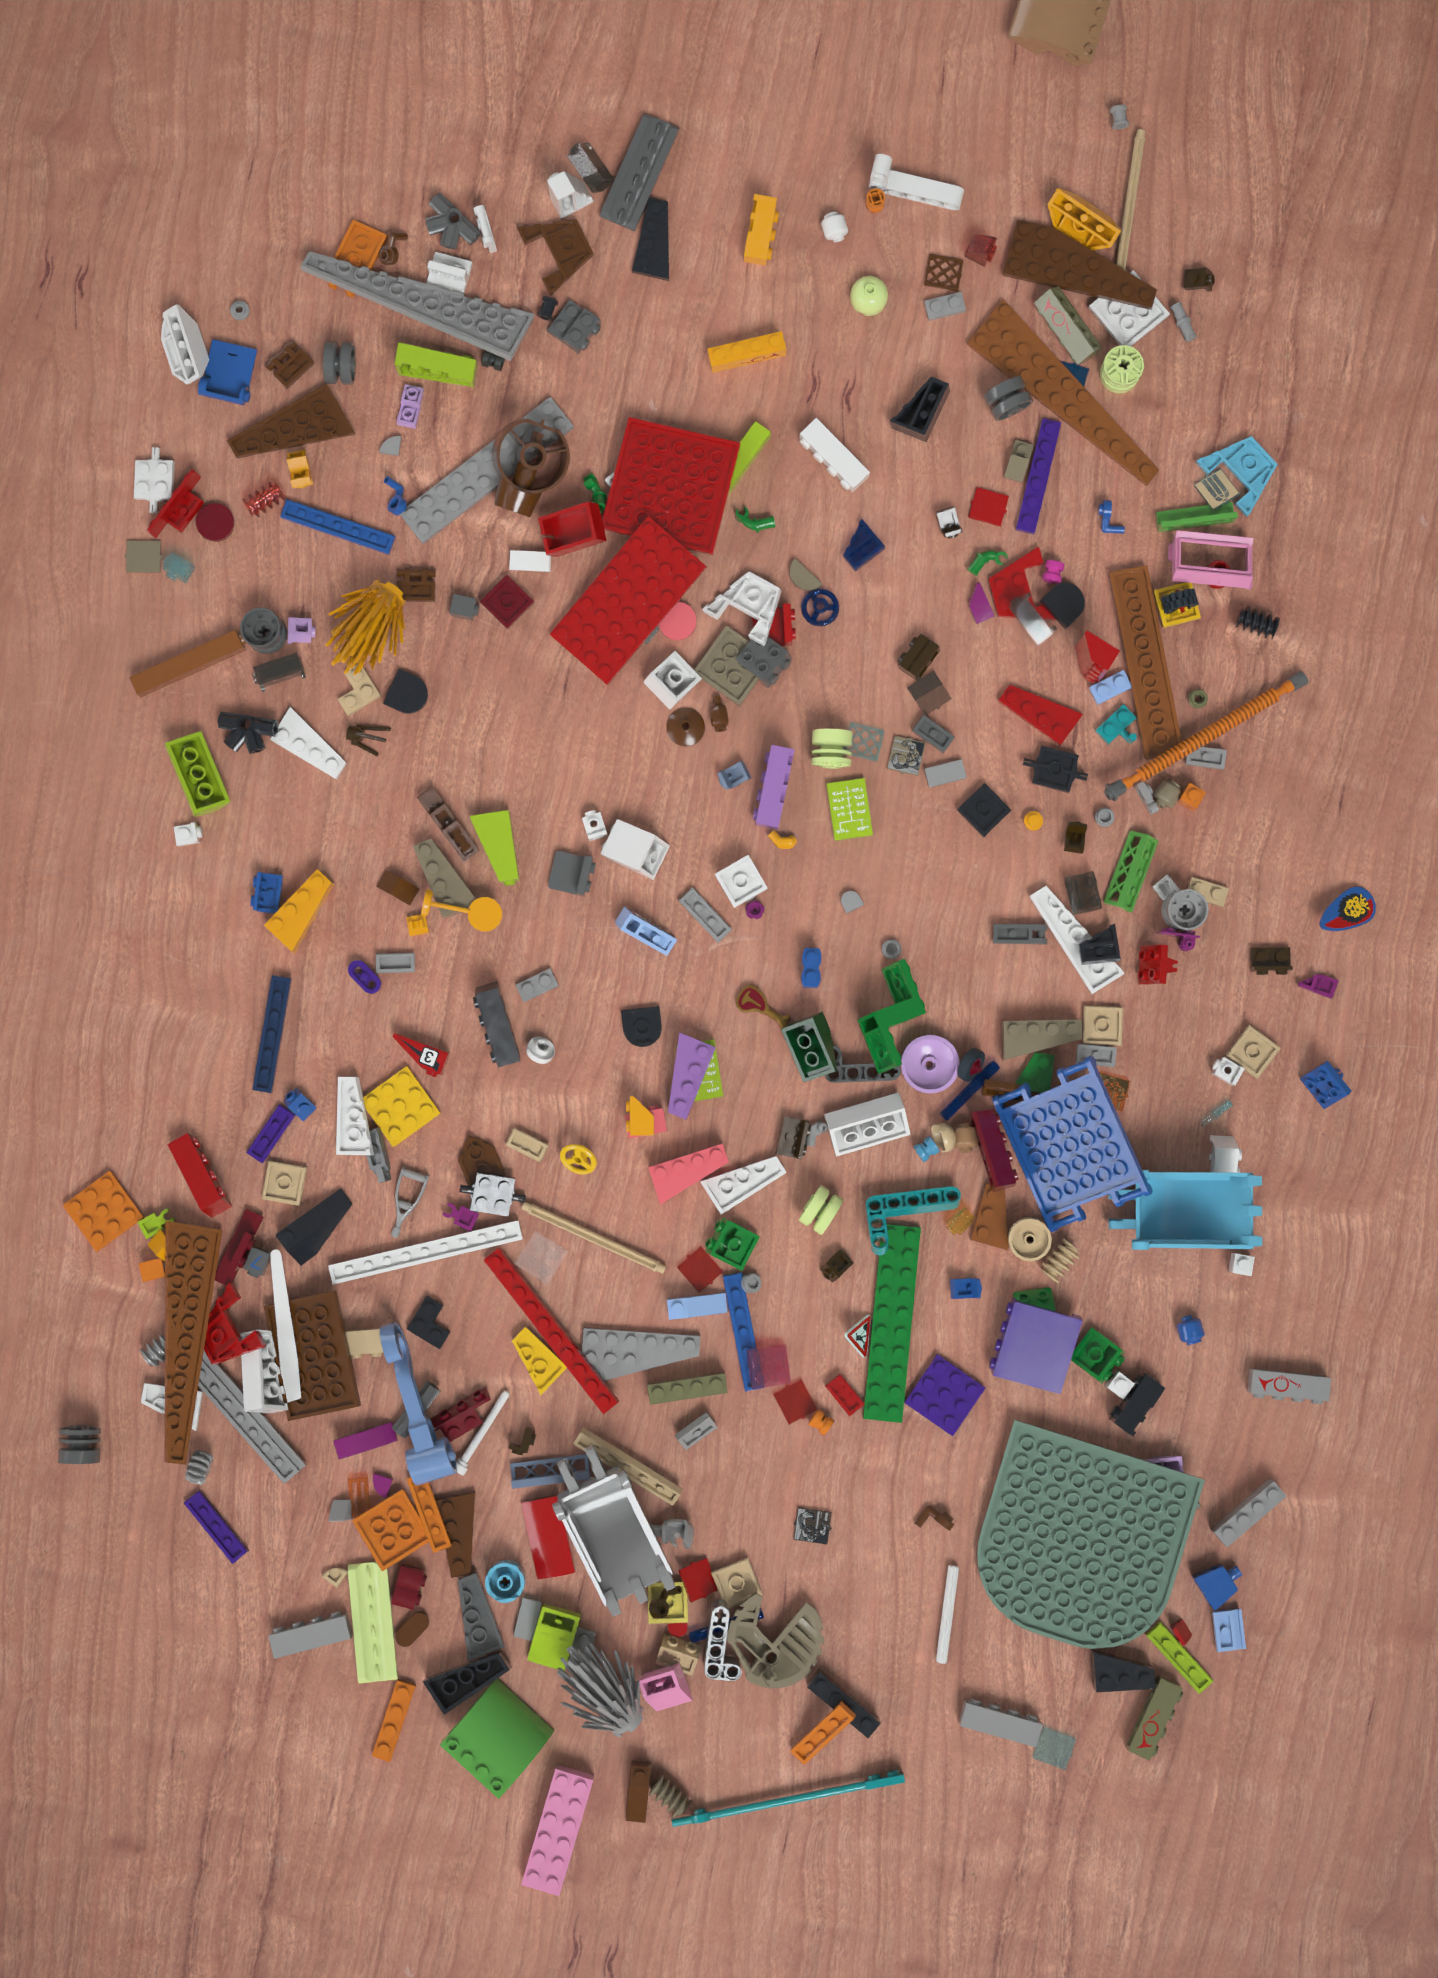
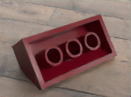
[970,1109,1019,1193]

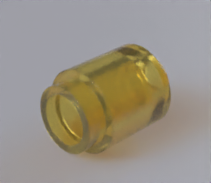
[946,1207,975,1236]

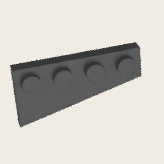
[458,1572,505,1661]

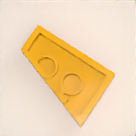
[512,1327,567,1396]

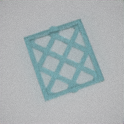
[844,723,884,762]

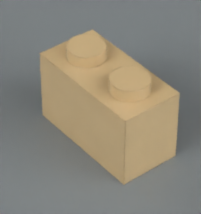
[345,1328,384,1359]

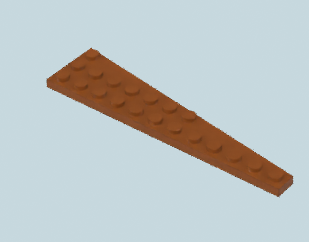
[967,299,1159,486]
[164,1221,223,1465]

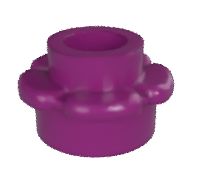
[745,900,764,919]

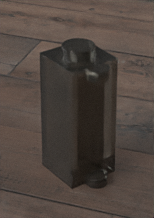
[567,142,615,193]
[1008,592,1057,645]
[252,653,306,692]

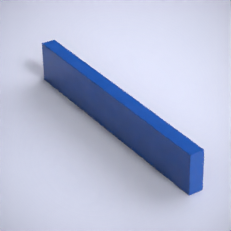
[280,499,396,555]
[723,1272,764,1391]

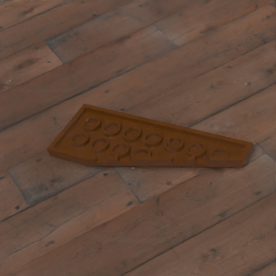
[1003,220,1157,310]

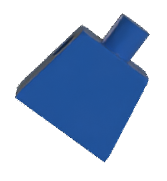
[1192,1564,1242,1611]

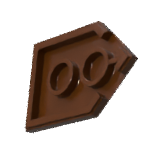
[458,1135,506,1186]

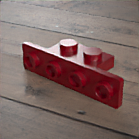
[215,1209,264,1286]
[430,1387,491,1442]

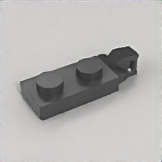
[366,1127,391,1183]

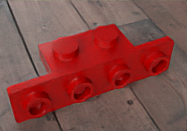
[147,469,204,538]

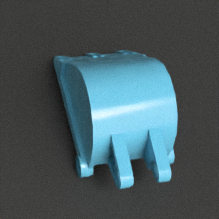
[1108,1170,1262,1250]

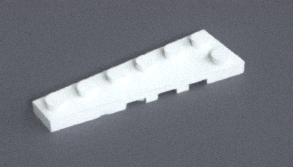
[1029,886,1125,994]

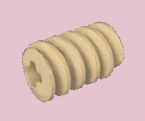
[1040,1239,1080,1283]

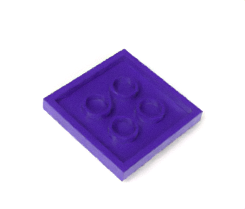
[904,1354,986,1436]

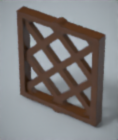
[924,254,964,292]

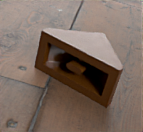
[376,870,420,905]

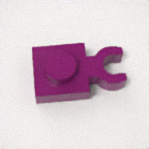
[442,1203,479,1231]

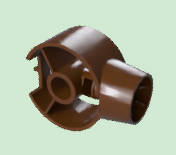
[492,418,570,517]

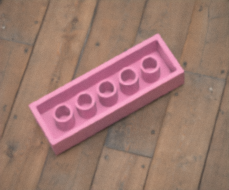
[521,1764,594,1896]

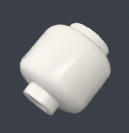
[821,212,848,243]

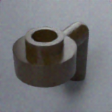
[649,1586,682,1619]

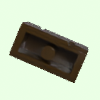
[898,634,940,681]

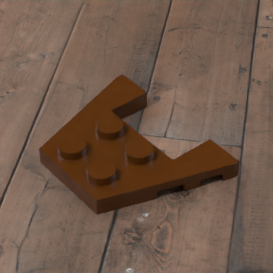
[517,219,593,296]

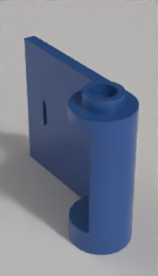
[198,339,258,406]

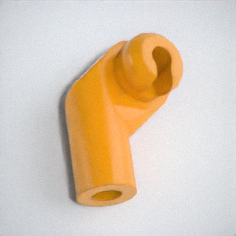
[768,830,797,849]

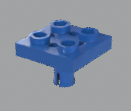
[1300,1060,1352,1109]

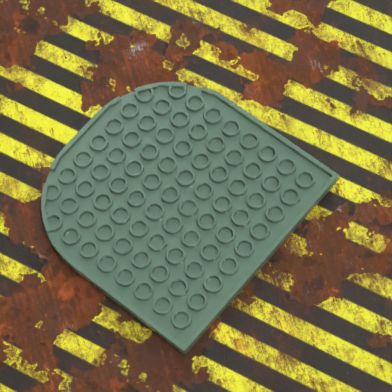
[977,1419,1205,1649]

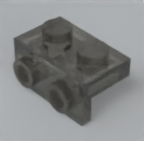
[1064,871,1102,915]

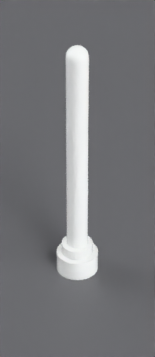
[456,1391,509,1476]

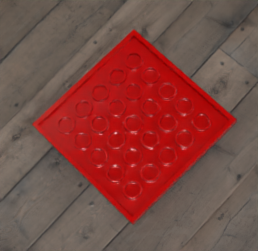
[602,417,741,555]

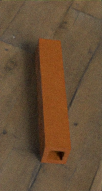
[129,630,247,697]

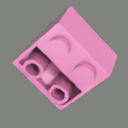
[639,1663,693,1711]

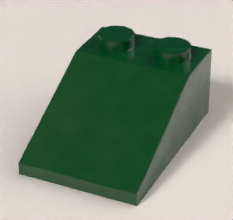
[781,1011,837,1082]

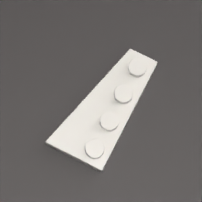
[270,707,347,780]
[336,1077,374,1155]

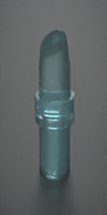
[1201,1100,1233,1127]

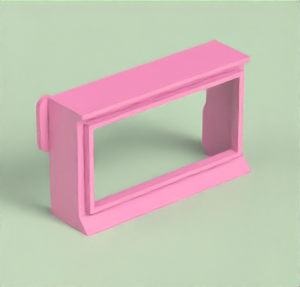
[1168,530,1253,590]

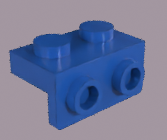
[250,872,284,914]

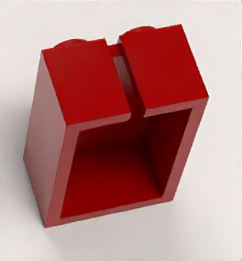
[538,501,607,557]

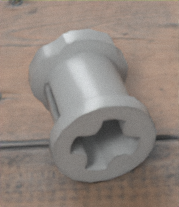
[1110,105,1130,130]

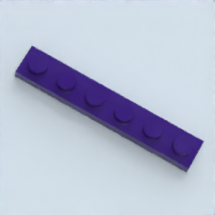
[1016,418,1061,535]

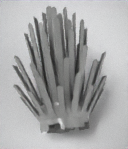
[557,1643,644,1737]

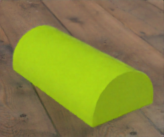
[164,731,230,817]

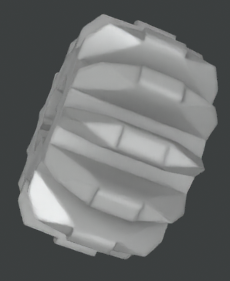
[185,1450,213,1485]

